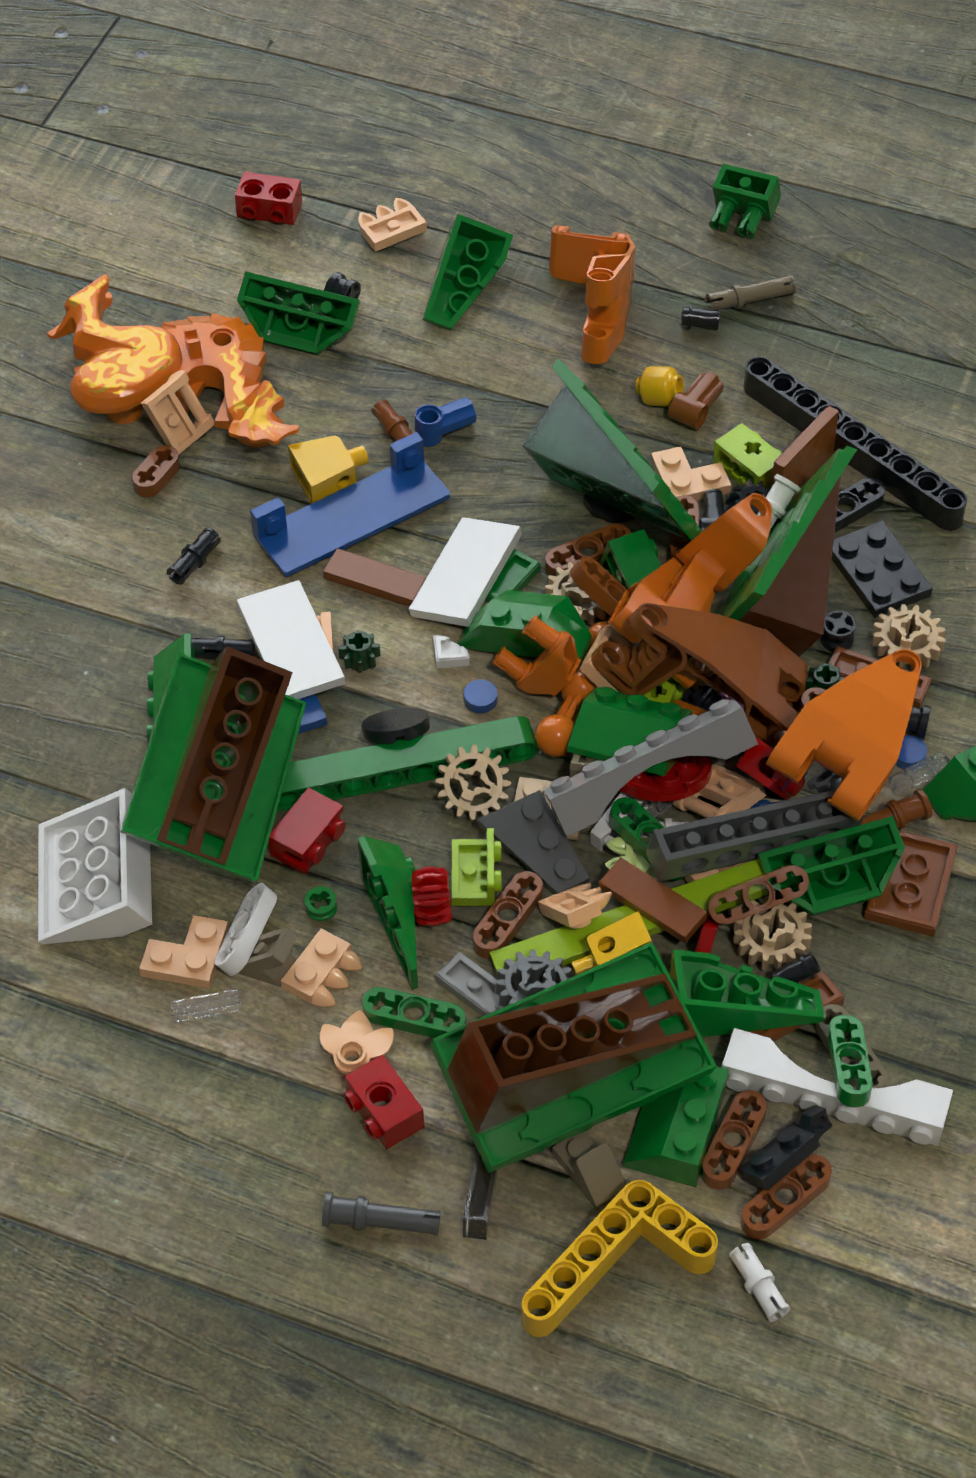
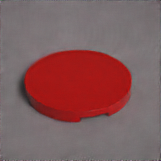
[620,756,712,802]

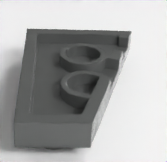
[477,790,589,894]

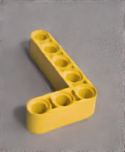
[521,1180,718,1337]

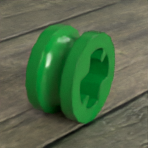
[304,886,337,921]

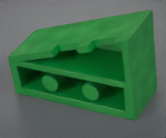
[599,529,661,589]

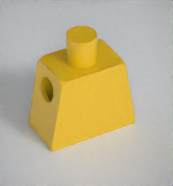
[288,435,369,504]
[571,911,652,975]

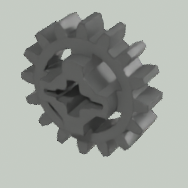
[495,949,572,1006]

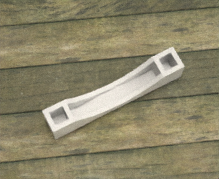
[722,1028,953,1146]

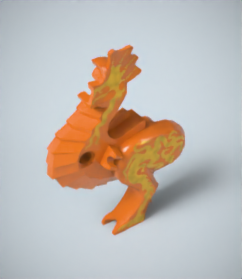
[47,274,299,448]

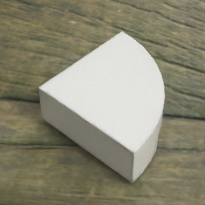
[433,635,470,669]

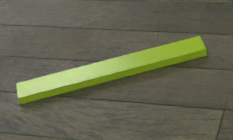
[489,859,768,984]

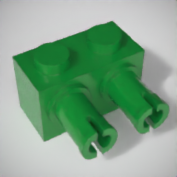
[709,163,781,239]

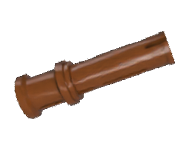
[860,789,932,830]

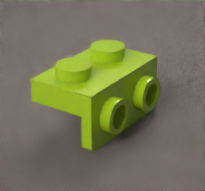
[452,828,502,906]

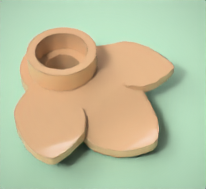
[320,1010,394,1075]

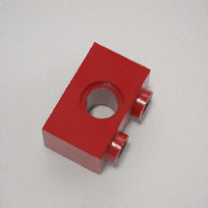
[343,1054,424,1150]

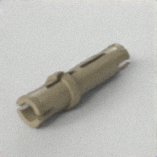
[705,275,796,310]

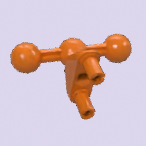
[491,615,627,758]

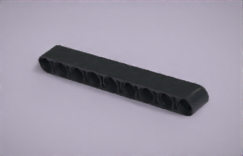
[743,356,967,531]

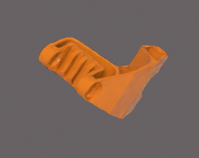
[549,225,635,364]
[608,493,773,689]
[766,649,922,822]

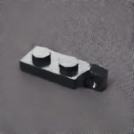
[738,1105,832,1190]

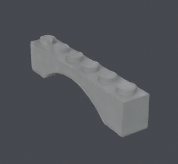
[544,699,758,836]

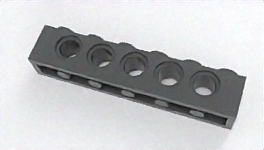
[646,789,864,882]

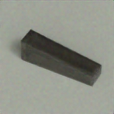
[463,1147,498,1240]

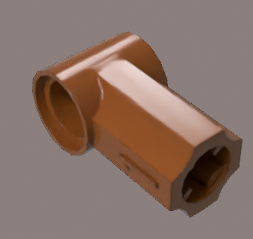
[668,371,724,430]

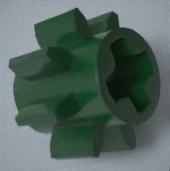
[338,630,381,673]
[805,663,844,691]

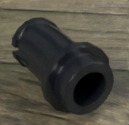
[681,305,720,330]
[771,952,821,983]

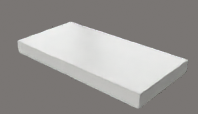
[409,517,522,627]
[237,580,345,699]

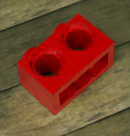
[235,171,303,225]

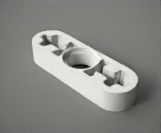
[215,883,277,976]

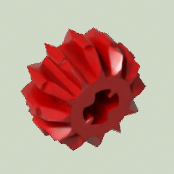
[411,866,452,927]

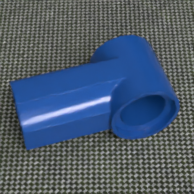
[415,397,477,447]

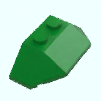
[237,271,360,355]
[457,590,592,663]
[923,746,976,821]
[757,816,905,916]

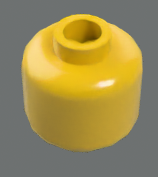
[635,366,684,407]

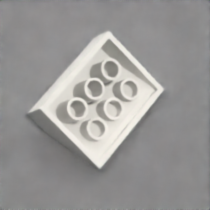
[38,788,152,945]

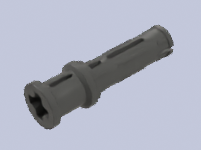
[322,1191,441,1236]

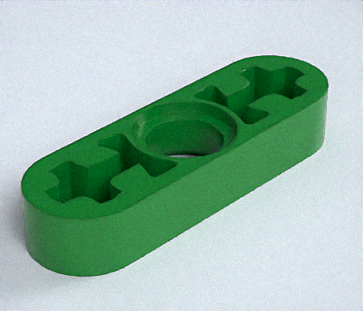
[609,797,686,880]
[362,987,466,1038]
[828,1015,873,1107]

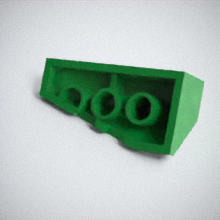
[422,214,513,331]
[358,836,418,990]
[670,950,824,1037]

